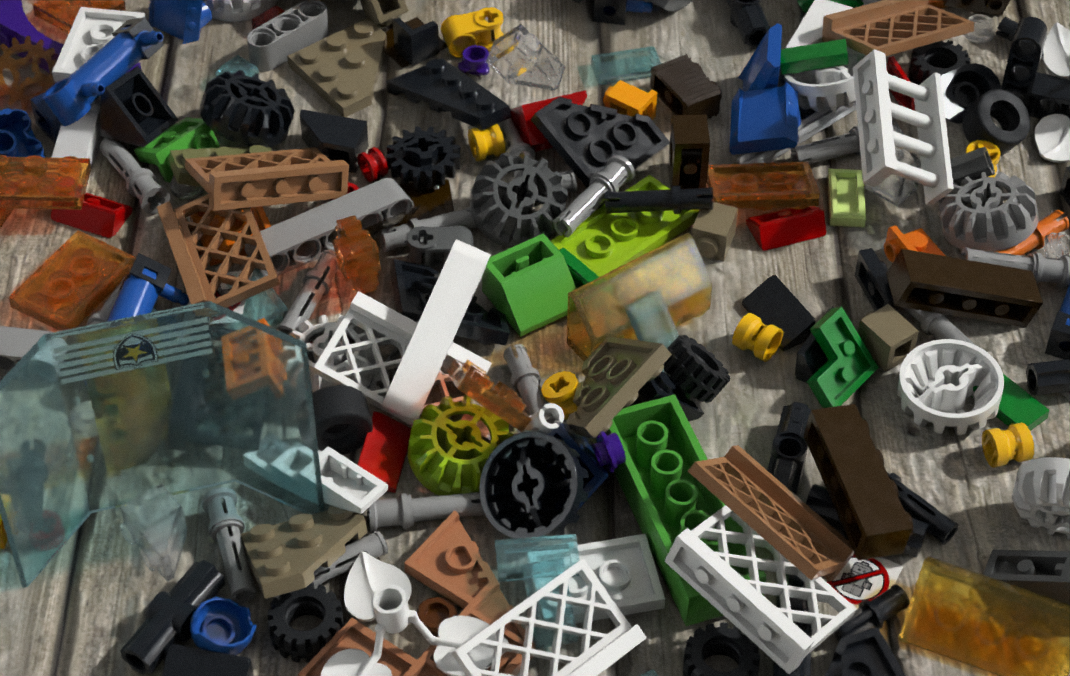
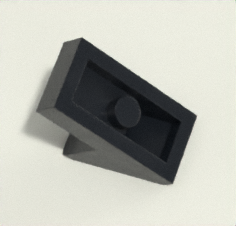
[855,248,900,312]

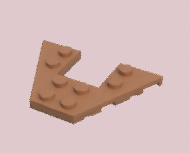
[297,510,536,676]

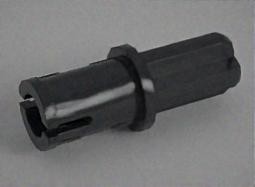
[834,584,910,642]

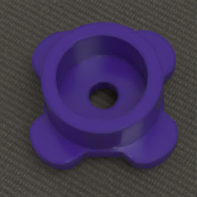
[458,45,494,76]
[593,431,626,473]

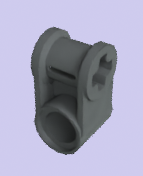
[406,225,474,273]

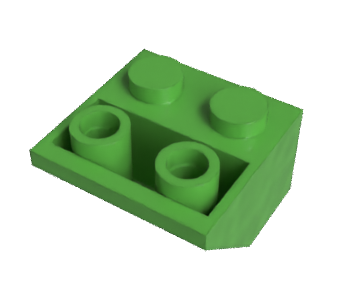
[482,233,582,337]

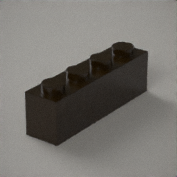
[886,249,1043,327]
[803,404,913,560]

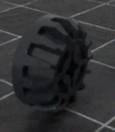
[199,70,295,147]
[479,431,589,543]

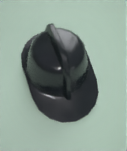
[941,63,1002,124]

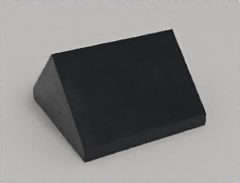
[100,66,179,147]

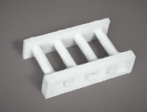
[853,49,954,206]

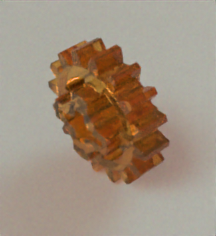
[0,36,57,110]
[332,215,382,294]

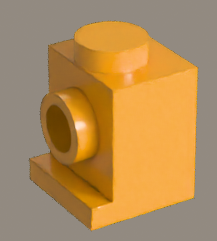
[603,80,657,120]

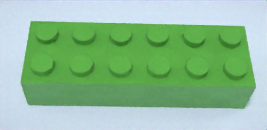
[605,394,767,626]

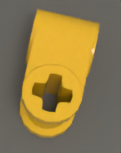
[440,7,505,58]

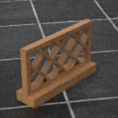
[822,0,975,57]
[185,147,349,211]
[157,194,281,324]
[688,445,855,581]

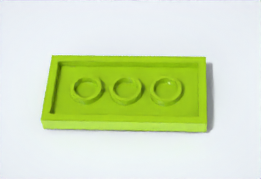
[551,174,700,284]

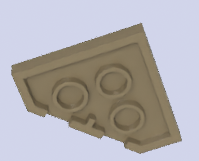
[287,17,387,117]
[567,336,672,439]
[241,506,367,599]

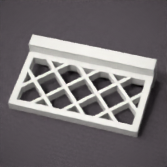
[312,291,492,426]
[664,505,857,674]
[451,558,647,676]

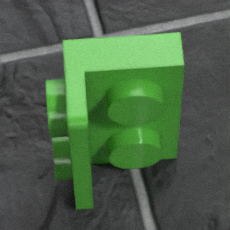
[134,117,220,183]

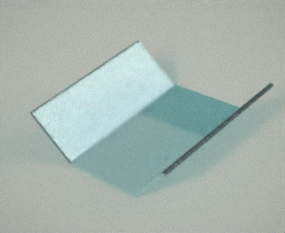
[0,301,325,588]

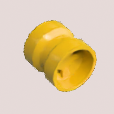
[732,313,783,362]
[982,422,1034,468]

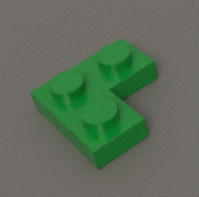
[807,306,879,408]

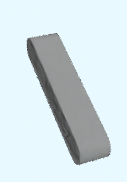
[244,178,414,277]

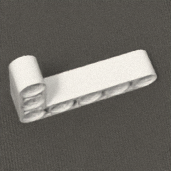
[381,239,491,421]

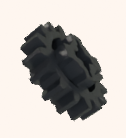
[386,126,461,189]

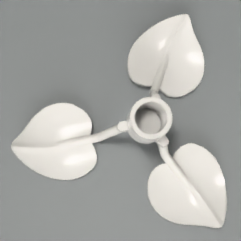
[1034,22,1070,163]
[320,551,509,676]

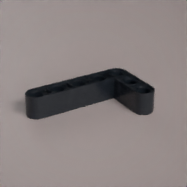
[1001,17,1070,119]

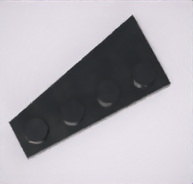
[386,58,511,130]

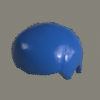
[190,597,257,655]

